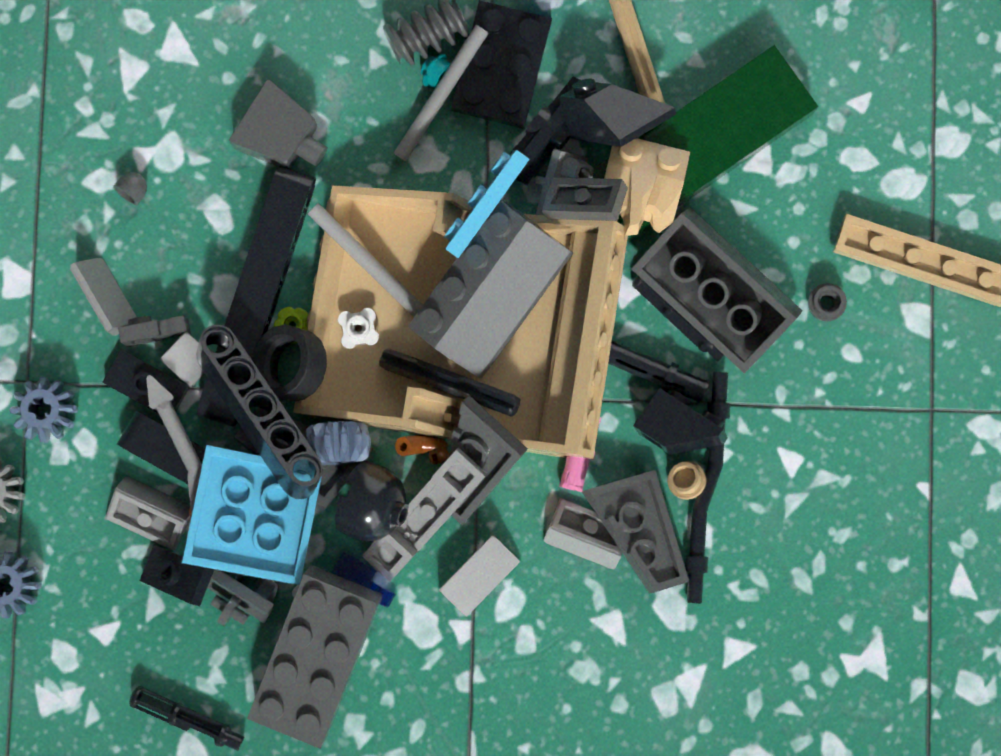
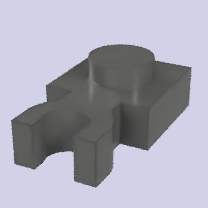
[118,315,191,347]

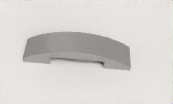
[362,447,487,582]

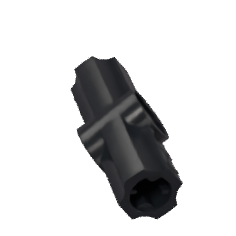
[509,76,581,186]

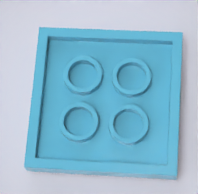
[182,445,322,585]

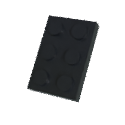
[451,0,552,129]

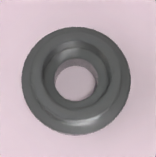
[808,283,847,322]

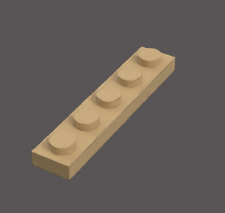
[833,214,1001,307]

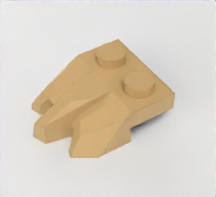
[604,138,690,236]

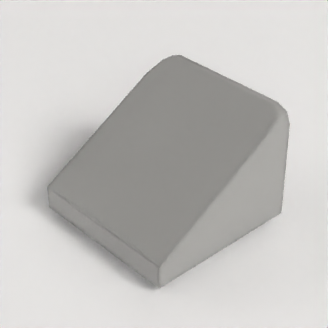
[160,332,205,388]

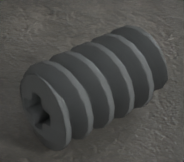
[383,0,469,66]

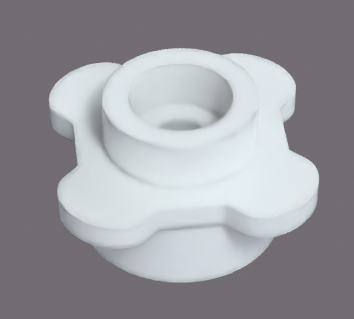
[338,308,379,349]

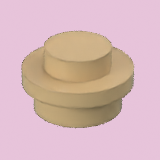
[667,461,706,500]

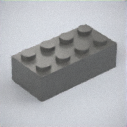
[247,565,384,749]

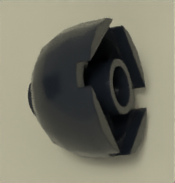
[335,461,409,541]

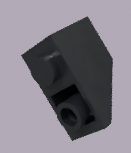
[633,388,728,455]

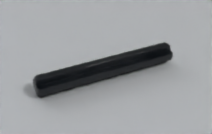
[379,348,520,417]

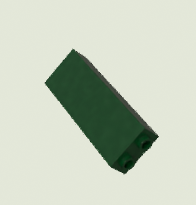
[592,45,819,241]

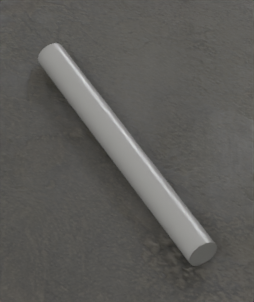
[394,25,488,161]
[307,203,423,317]

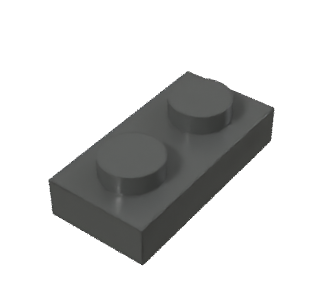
[541,178,628,221]

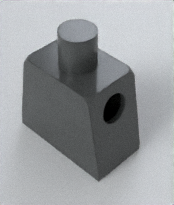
[229,79,328,169]

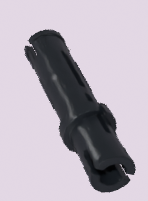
[608,341,710,403]

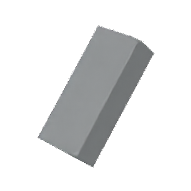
[70,258,136,336]
[105,477,191,551]
[544,498,622,569]
[439,535,520,617]

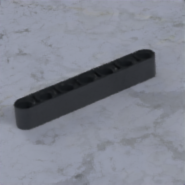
[197,166,316,427]

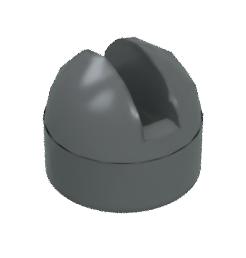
[113,172,147,206]

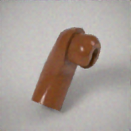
[395,435,449,465]

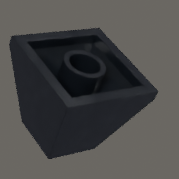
[559,78,676,147]

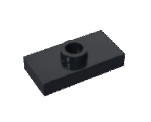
[102,349,190,414]
[139,545,214,607]

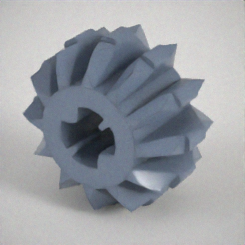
[9,377,78,443]
[305,421,371,465]
[0,552,42,618]

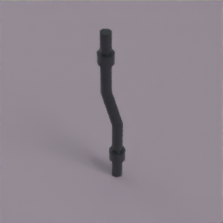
[685,372,731,604]

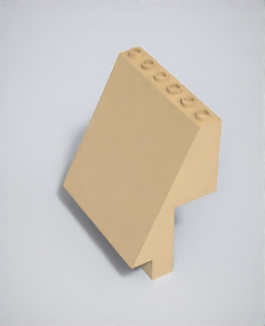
[293,185,628,459]

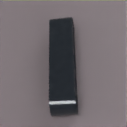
[196,325,323,499]
[117,411,205,484]

